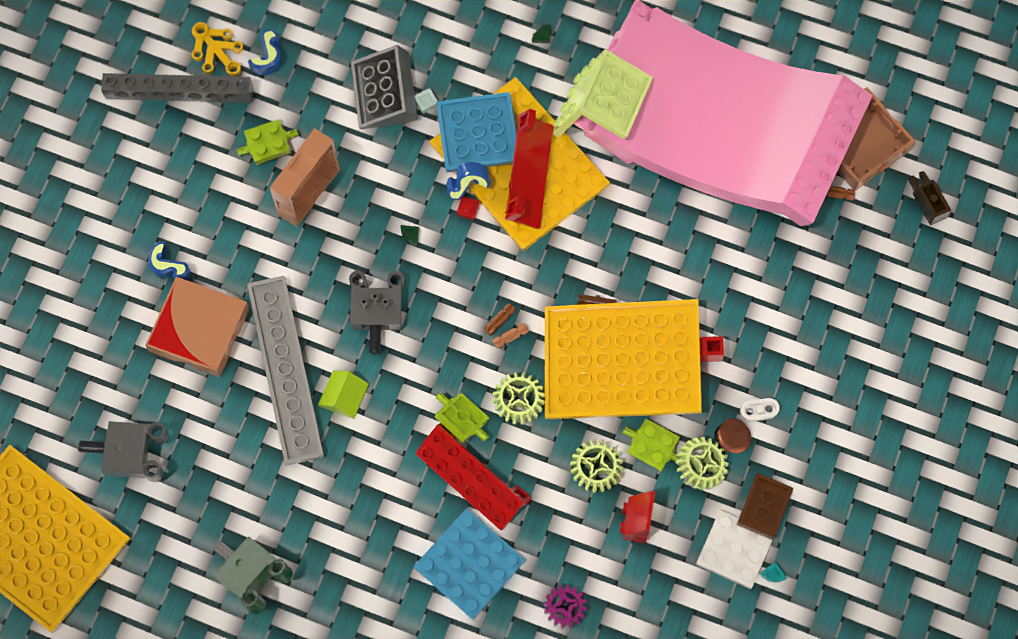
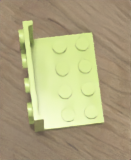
[553,49,653,139]

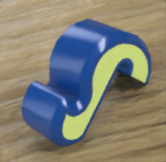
[248,29,282,75]
[446,162,491,200]
[148,241,191,281]

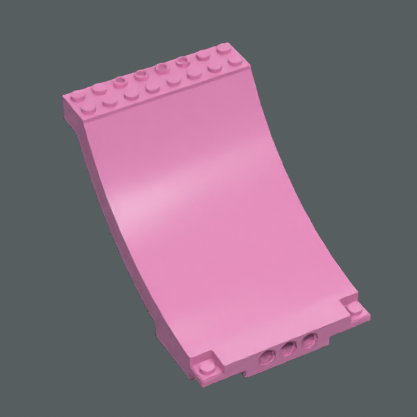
[573,0,873,226]

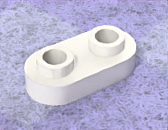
[740,398,779,422]

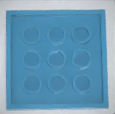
[436,92,516,173]
[413,508,526,621]

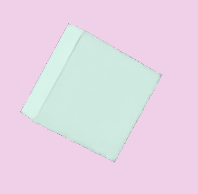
[415,88,437,114]

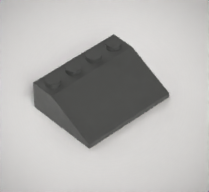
[351,45,417,130]

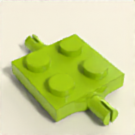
[236,119,299,165]
[435,392,489,443]
[622,419,680,472]

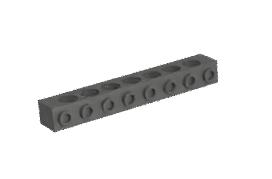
[101,73,253,103]

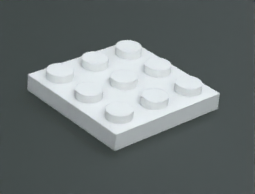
[696,510,772,589]

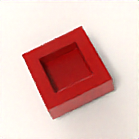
[456,196,480,220]

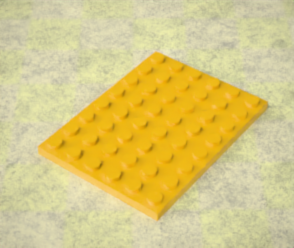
[429,77,610,252]
[545,299,702,419]
[0,445,130,634]

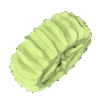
[493,372,545,424]
[675,437,729,490]
[570,440,623,493]

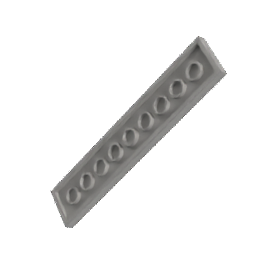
[247,275,324,466]

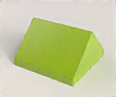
[318,370,369,419]

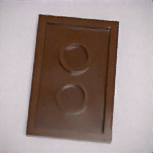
[736,473,793,540]

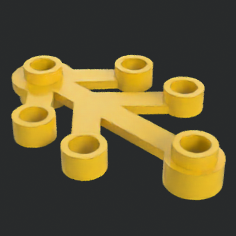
[192,22,244,76]

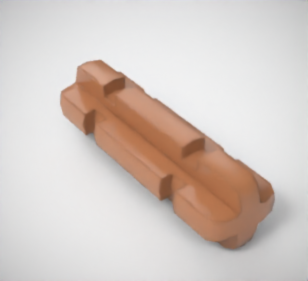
[492,323,529,348]

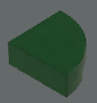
[532,24,550,43]
[401,225,420,246]

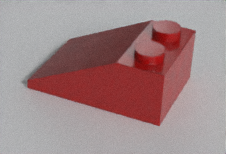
[619,491,655,543]

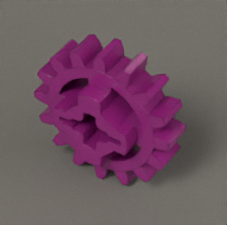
[543,585,587,629]

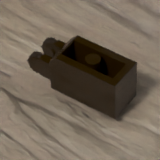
[908,171,951,226]

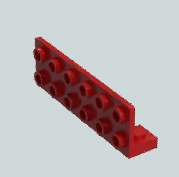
[505,108,553,229]
[416,423,532,531]

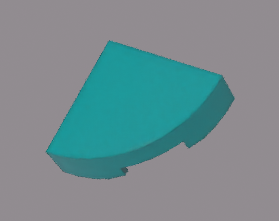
[759,562,787,583]

